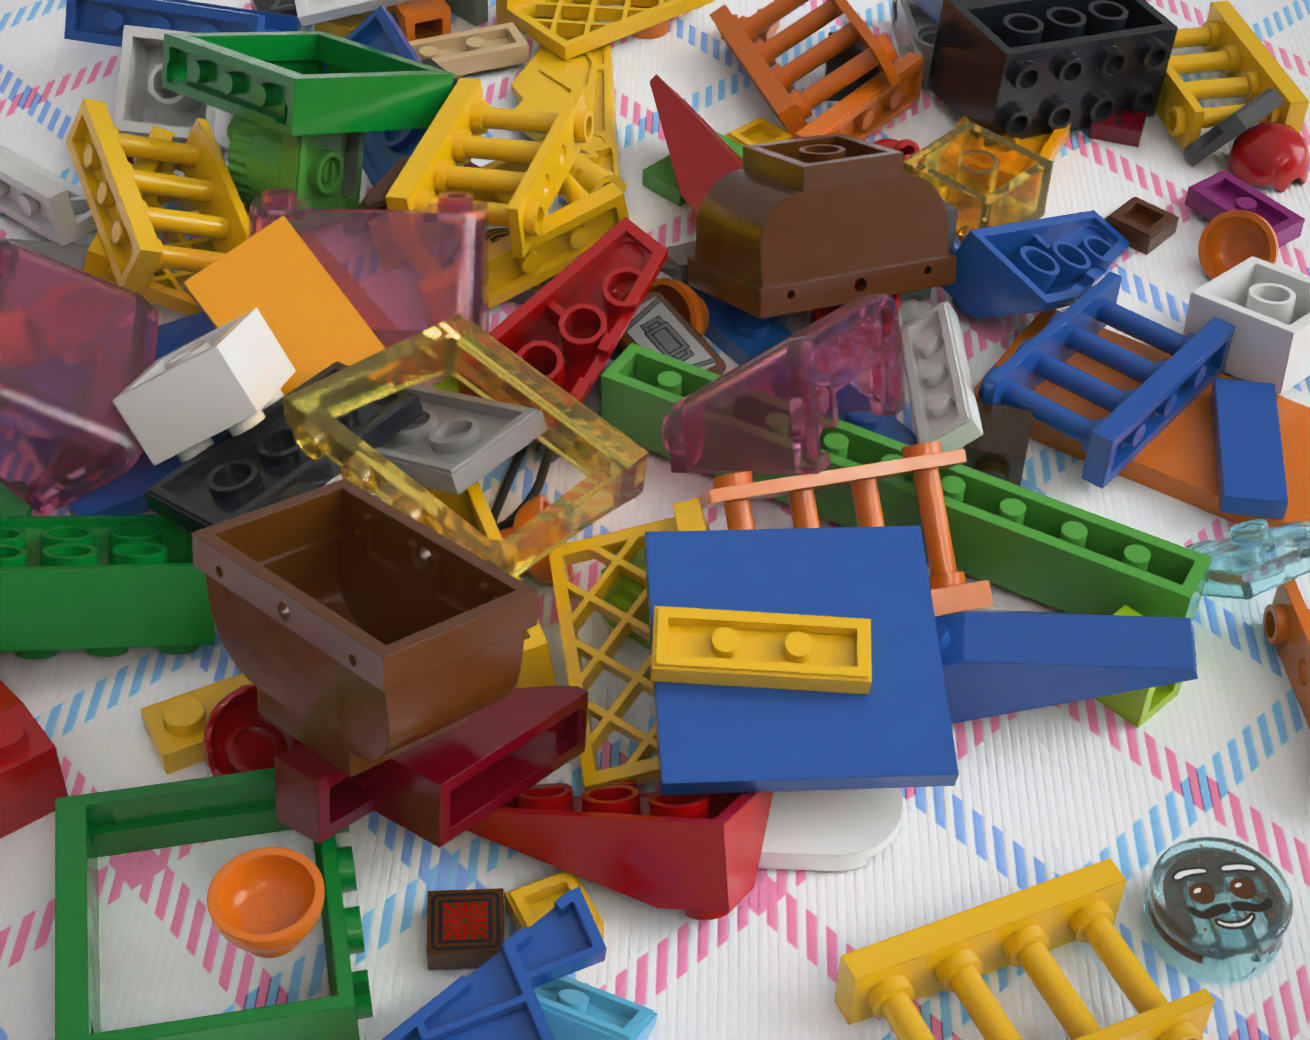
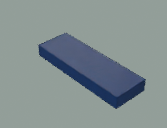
[1210,378,1288,519]

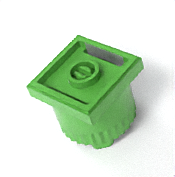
[227,115,365,232]

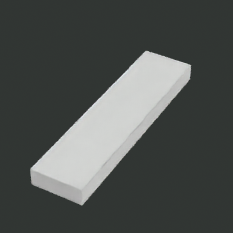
[899,301,984,452]

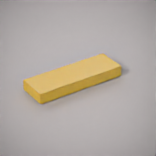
[650,606,872,694]

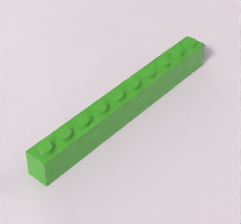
[601,343,1213,622]

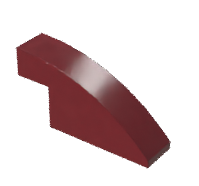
[275,686,589,848]

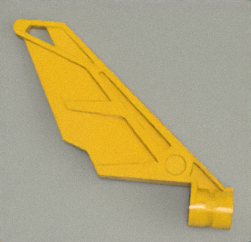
[511,18,627,198]

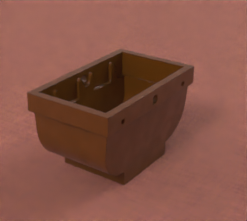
[687,133,957,319]
[192,479,538,778]

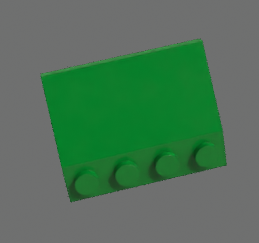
[0,514,215,660]

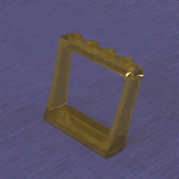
[283,313,649,578]

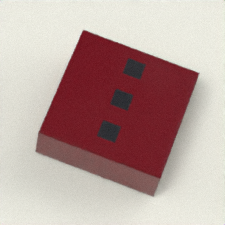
[1089,109,1147,147]

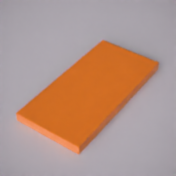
[974,309,1310,550]

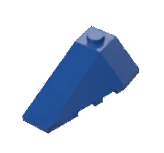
[941,210,1131,319]
[935,610,1198,724]

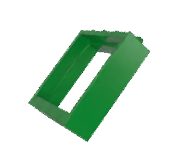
[162,31,454,136]
[55,768,373,1040]

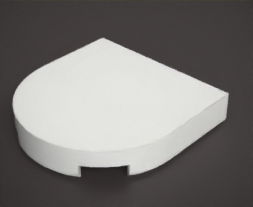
[758,788,903,871]

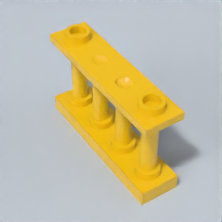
[1155,1,1309,152]
[385,78,594,258]
[65,98,255,295]
[369,135,630,335]
[834,858,1215,1040]

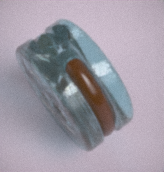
[1141,837,1293,985]

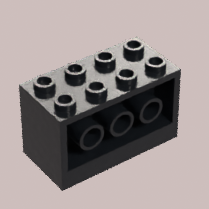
[927,0,1178,145]

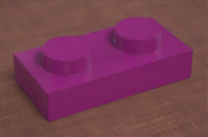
[1185,170,1305,248]

